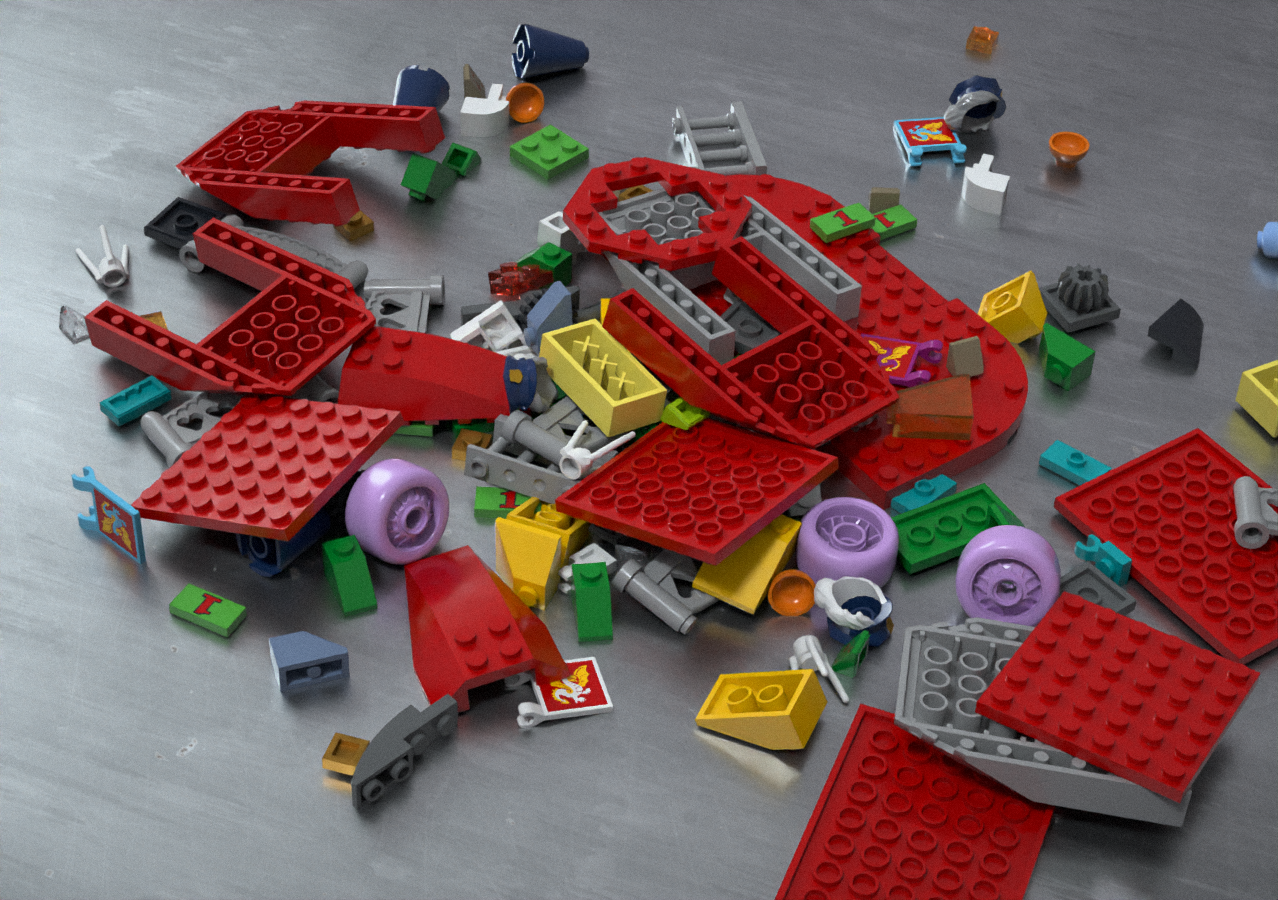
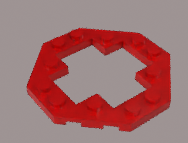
[563,157,752,271]

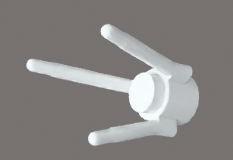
[75,225,130,287]
[559,420,636,480]
[789,635,849,703]

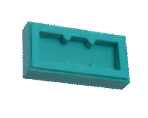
[99,375,172,427]
[1039,440,1112,485]
[891,474,957,514]

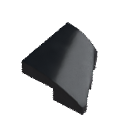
[1147,299,1204,370]

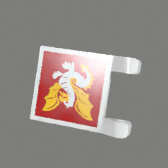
[503,656,613,728]

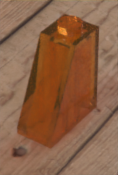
[886,374,974,440]

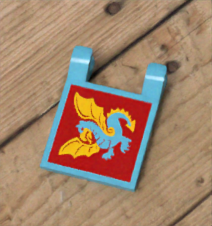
[894,117,967,166]
[71,466,146,564]

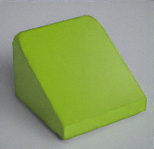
[660,397,710,430]

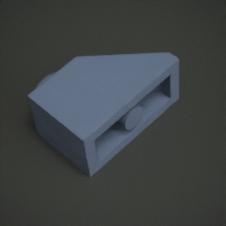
[524,281,573,356]
[269,631,350,692]

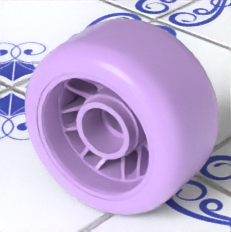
[345,458,449,565]
[795,497,899,588]
[956,525,1061,627]

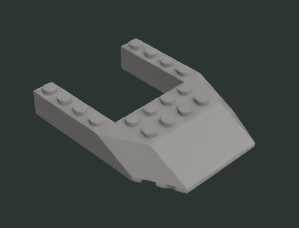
[598,188,862,365]
[894,617,1191,827]

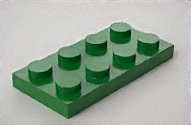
[891,483,1016,574]

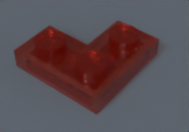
[488,262,553,297]

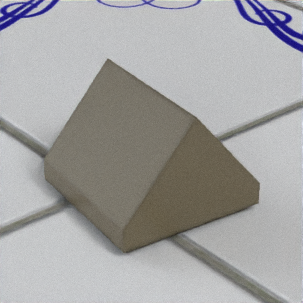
[868,187,900,213]

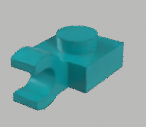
[1074,534,1132,587]

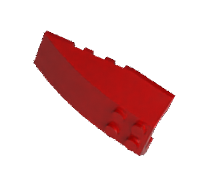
[337,326,533,426]
[404,545,570,713]

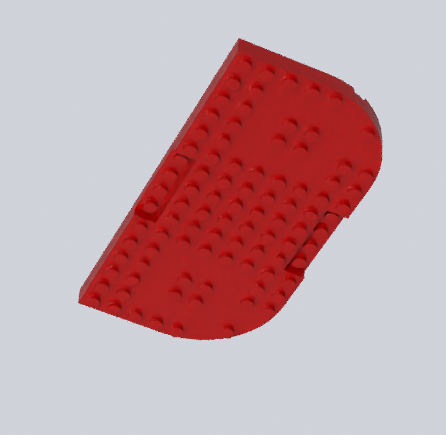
[601,174,1028,510]

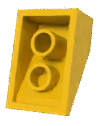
[506,497,592,568]
[692,514,802,615]
[695,669,827,750]

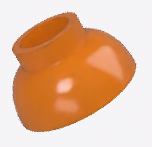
[506,83,544,123]
[1049,132,1090,168]
[768,569,816,616]

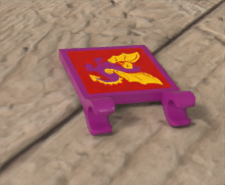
[861,333,943,394]

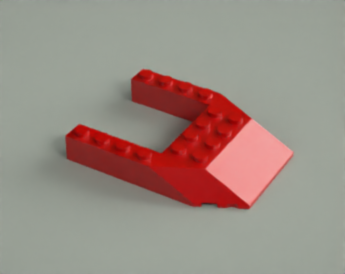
[176,100,445,227]
[84,217,376,396]
[602,236,900,450]

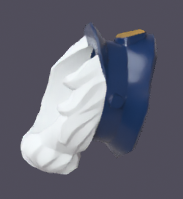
[814,576,894,647]

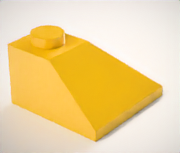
[978,271,1047,344]
[495,517,561,611]

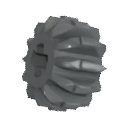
[1057,263,1109,312]

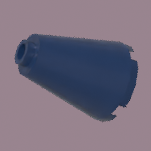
[512,24,589,79]
[393,65,450,113]
[236,507,331,577]

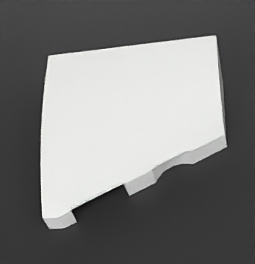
[450,300,527,352]

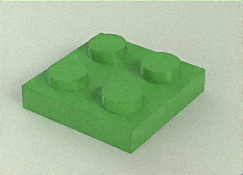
[510,124,589,180]

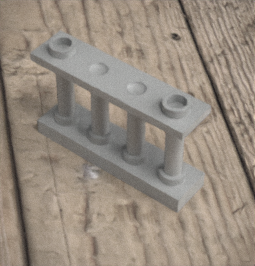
[672,101,767,175]
[464,414,618,504]

